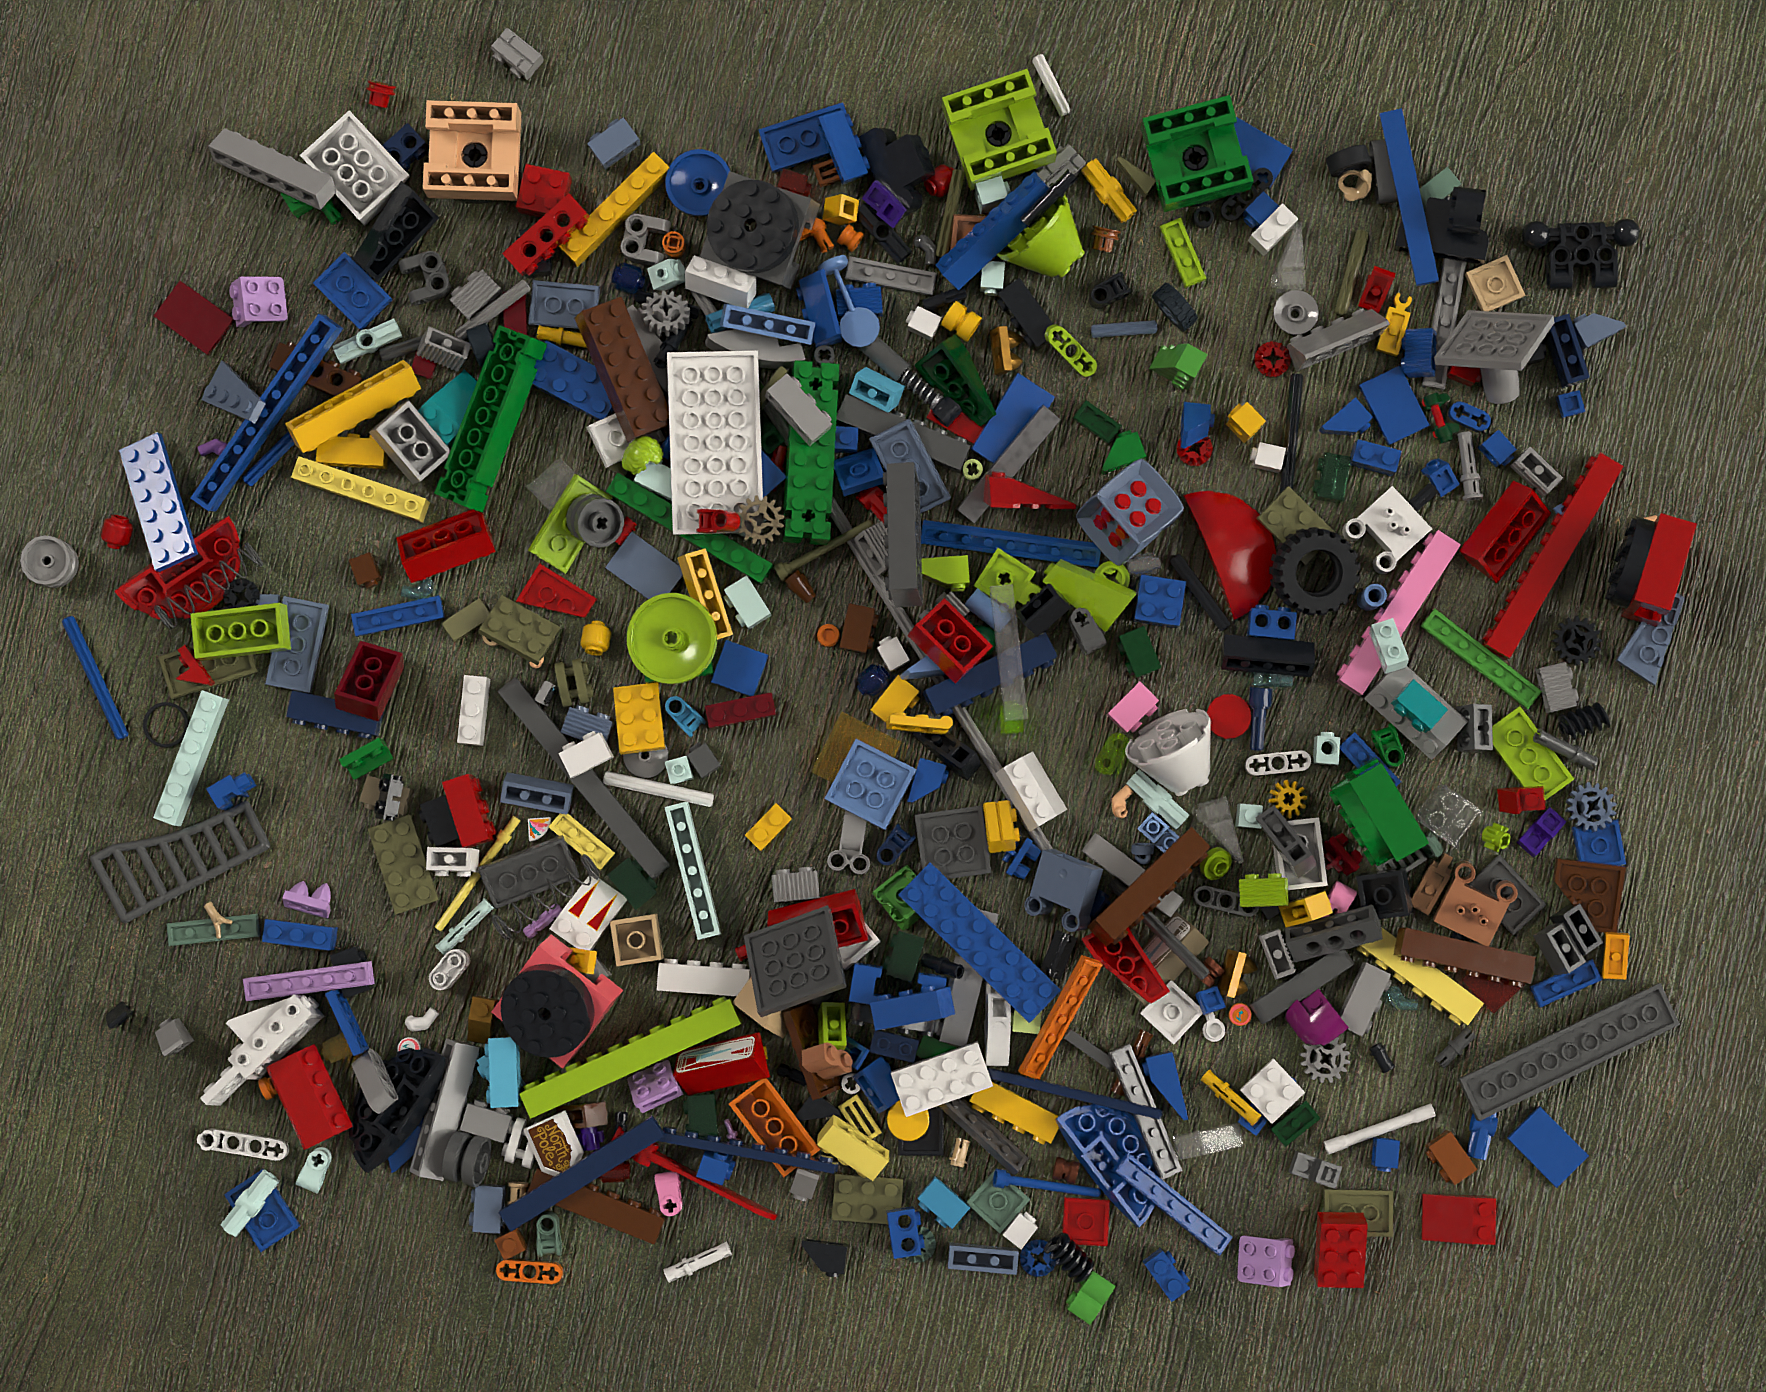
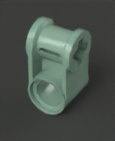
[536,1211,562,1257]

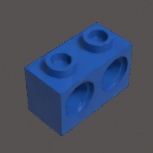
[1247,605,1297,640]
[886,1206,925,1259]

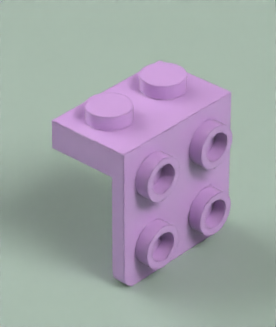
[230,277,288,327]
[1237,1236,1295,1287]

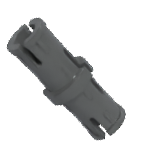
[1434,1027,1476,1069]

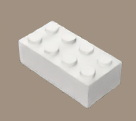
[891,1041,993,1117]

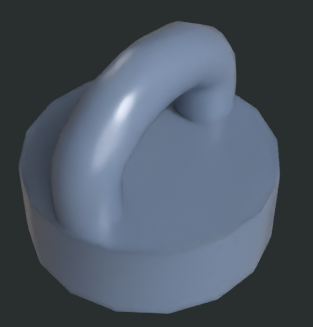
[1131,843,1154,864]

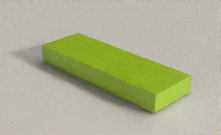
[1159,218,1207,288]

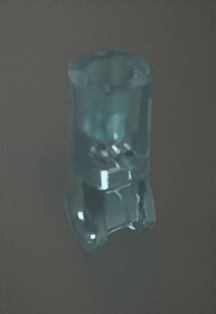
[1251,672,1293,688]

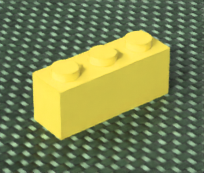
[817,1114,889,1181]

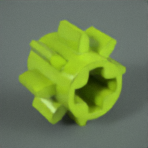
[1482,822,1511,852]

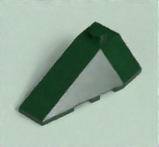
[915,334,996,427]

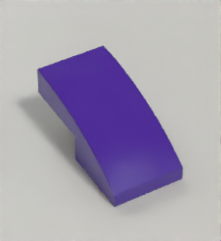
[862,180,907,228]
[1516,807,1566,857]

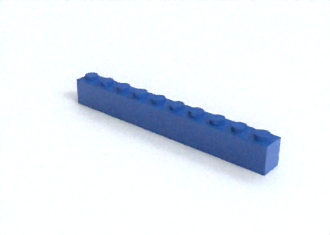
[190,314,344,511]

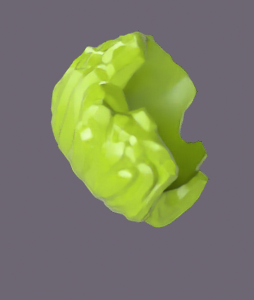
[622,436,663,475]

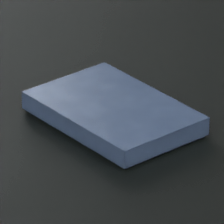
[529,280,600,330]
[605,532,683,599]

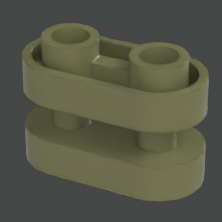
[554,658,594,707]

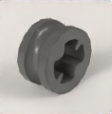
[814,345,835,365]

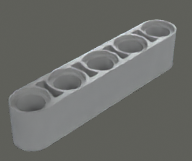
[1082,833,1184,918]

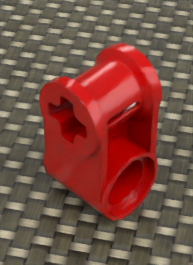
[696,509,740,533]

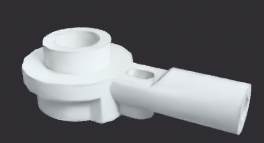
[1202,1012,1225,1042]

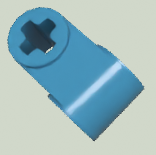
[665,696,707,737]

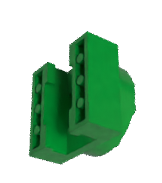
[1328,757,1429,867]

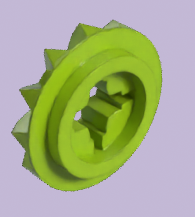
[1095,561,1130,587]

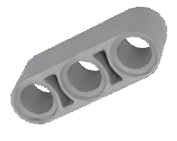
[352,1049,398,1114]

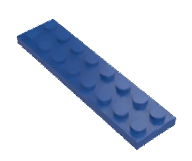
[898,863,1061,1023]

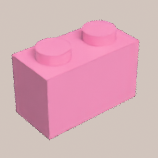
[1106,682,1159,734]

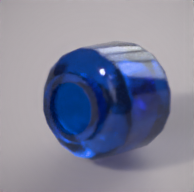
[611,263,645,295]
[857,664,891,697]

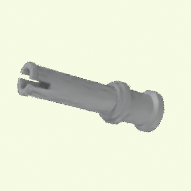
[1457,431,1483,501]

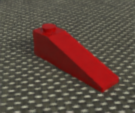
[1081,928,1170,1004]

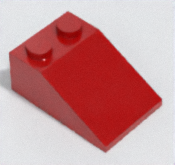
[1421,1194,1496,1245]

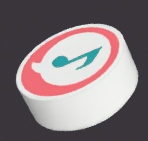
[398,1037,421,1051]

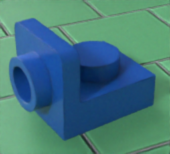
[1421,458,1460,497]

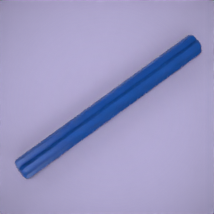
[62,616,129,740]

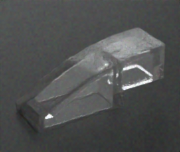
[1173,1123,1244,1160]

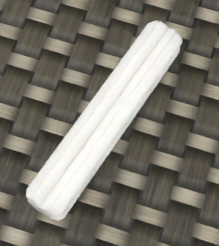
[1032,54,1070,117]

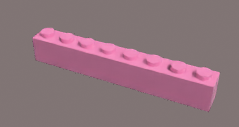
[1336,530,1461,696]

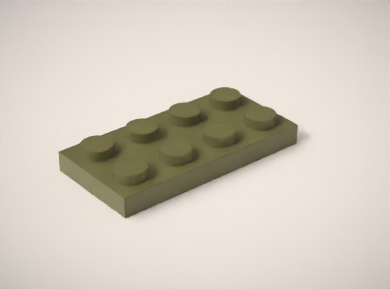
[368,814,440,915]

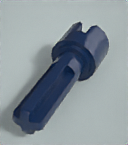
[1249,687,1273,751]

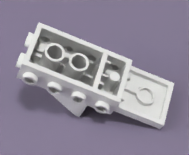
[200,994,324,1106]

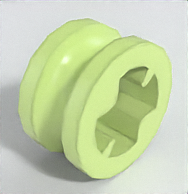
[962,459,983,480]

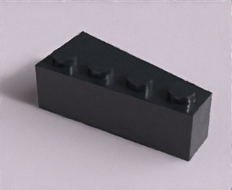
[353,181,439,282]

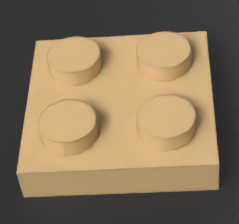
[1465,255,1525,311]

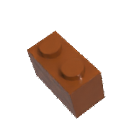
[1425,1130,1477,1185]

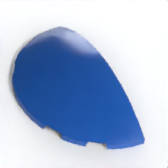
[1055,1104,1159,1227]

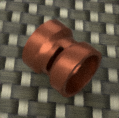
[1193,956,1225,988]
[1052,1156,1080,1184]

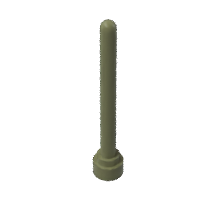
[774,520,874,582]

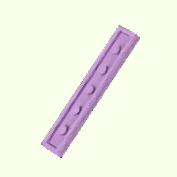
[243,961,375,1001]

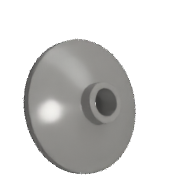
[1274,290,1319,335]
[623,745,668,778]

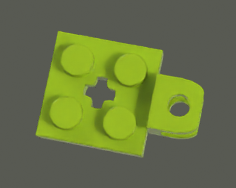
[974,548,1043,610]

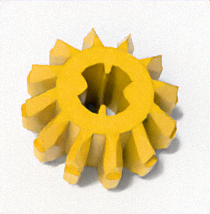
[1268,780,1307,819]

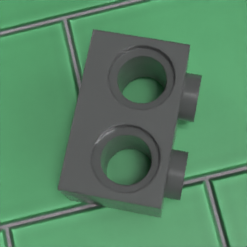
[1456,704,1493,753]

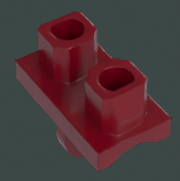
[1322,833,1363,876]

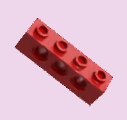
[502,193,590,276]

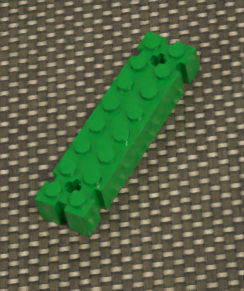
[434,325,547,513]
[782,360,839,545]

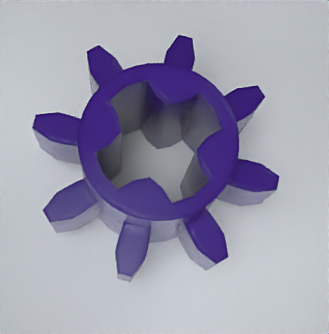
[577,1126,605,1151]

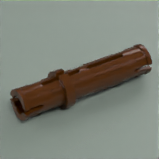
[1110,1029,1153,1097]

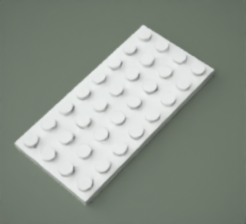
[667,351,764,535]

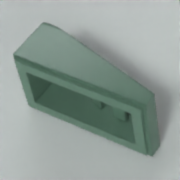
[1421,831,1443,858]

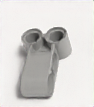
[827,810,870,875]

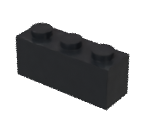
[996,278,1059,351]

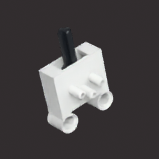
[1342,483,1438,574]

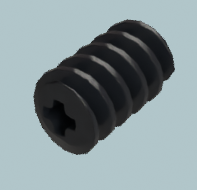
[1558,702,1611,743]
[1043,1233,1094,1283]

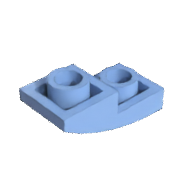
[1137,812,1179,853]

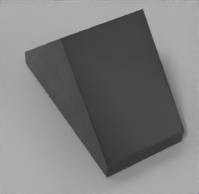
[795,1095,840,1121]

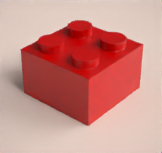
[516,164,572,222]

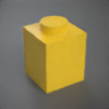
[822,194,859,226]

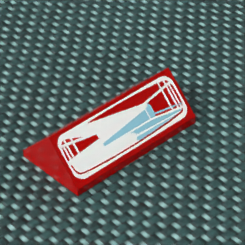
[673,1032,770,1095]

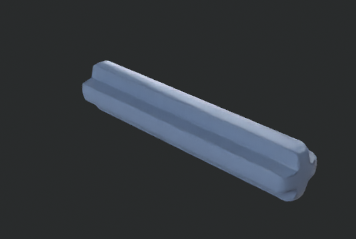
[1091,320,1157,338]

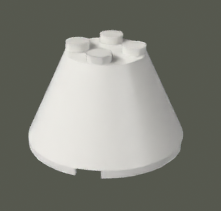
[1125,709,1211,796]

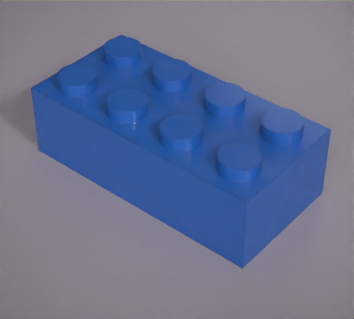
[532,340,614,421]

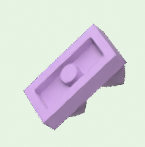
[282,881,331,919]

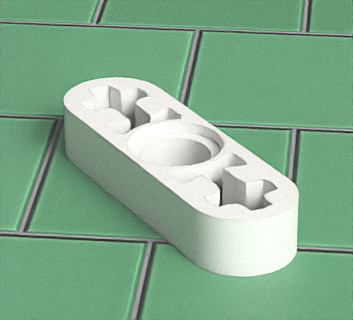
[1244,751,1311,776]

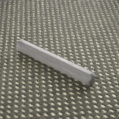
[455,280,530,340]

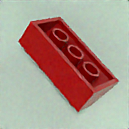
[1459,480,1551,583]
[396,509,496,583]
[767,889,868,948]
[265,1044,353,1150]

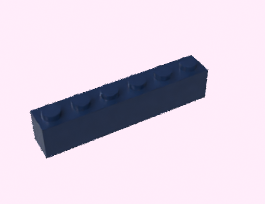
[923,632,1058,717]

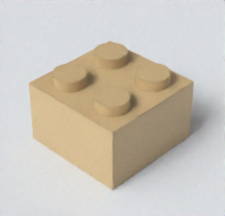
[610,914,664,966]

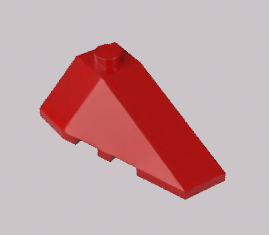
[983,471,1076,509]

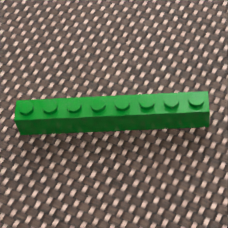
[606,472,773,586]

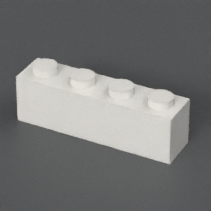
[657,959,750,996]

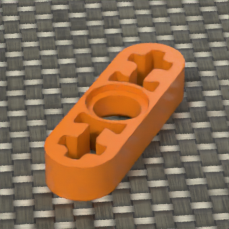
[496,1259,563,1284]

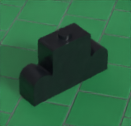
[858,128,935,219]
[1395,197,1489,265]

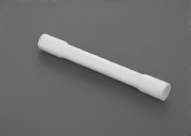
[1323,1103,1436,1155]

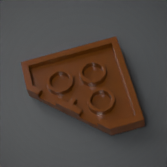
[1553,858,1626,933]

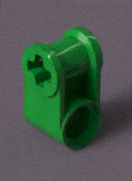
[1370,723,1405,768]

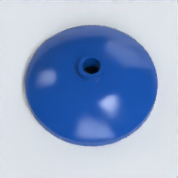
[665,149,731,216]

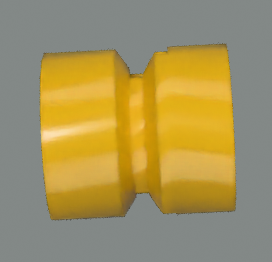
[941,301,983,342]

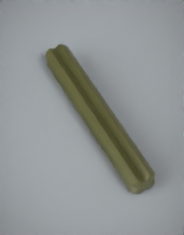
[936,169,965,257]
[1334,230,1368,316]

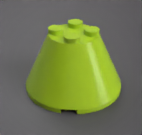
[997,194,1085,277]

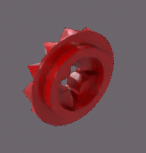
[1255,341,1291,377]
[1177,436,1213,466]

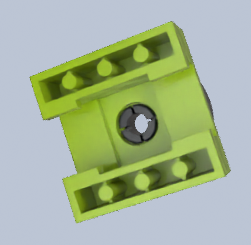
[942,69,1057,190]

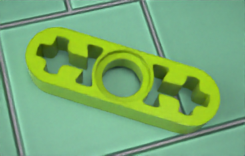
[1045,324,1097,377]

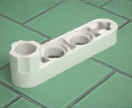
[197,1128,289,1160]

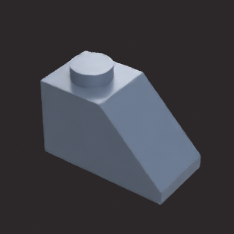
[1573,313,1626,351]

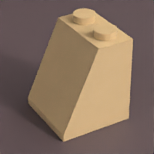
[732,977,793,1038]

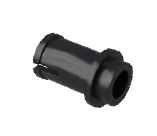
[1369,1042,1395,1073]

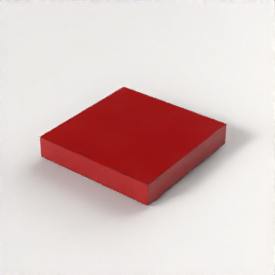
[1062,1197,1110,1246]

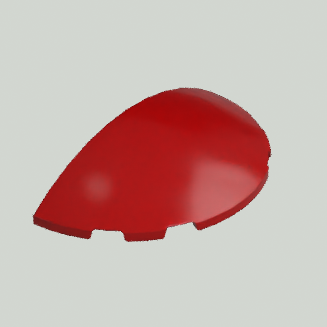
[1183,491,1276,620]
[114,515,241,619]

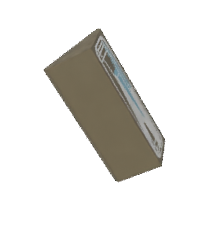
[1114,911,1210,1007]

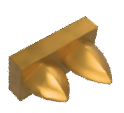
[990,326,1023,375]
[1218,949,1258,998]

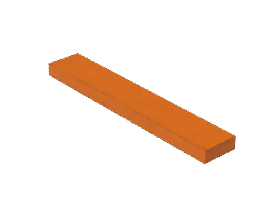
[1018,955,1103,1080]

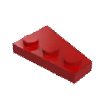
[516,563,597,618]

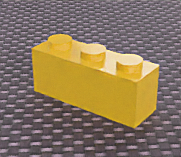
[316,434,388,469]

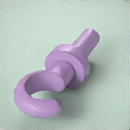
[724,1119,744,1145]

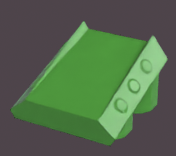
[873,865,921,930]

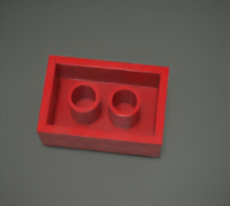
[907,598,993,684]
[442,774,496,848]
[1314,1212,1368,1288]

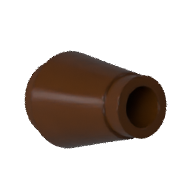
[784,570,816,603]

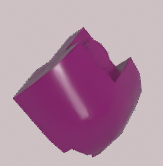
[1285,989,1349,1046]

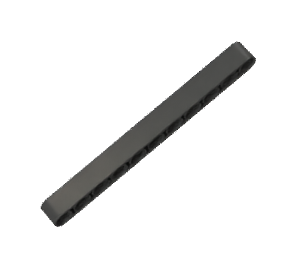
[498,677,671,880]

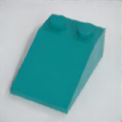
[418,370,477,448]

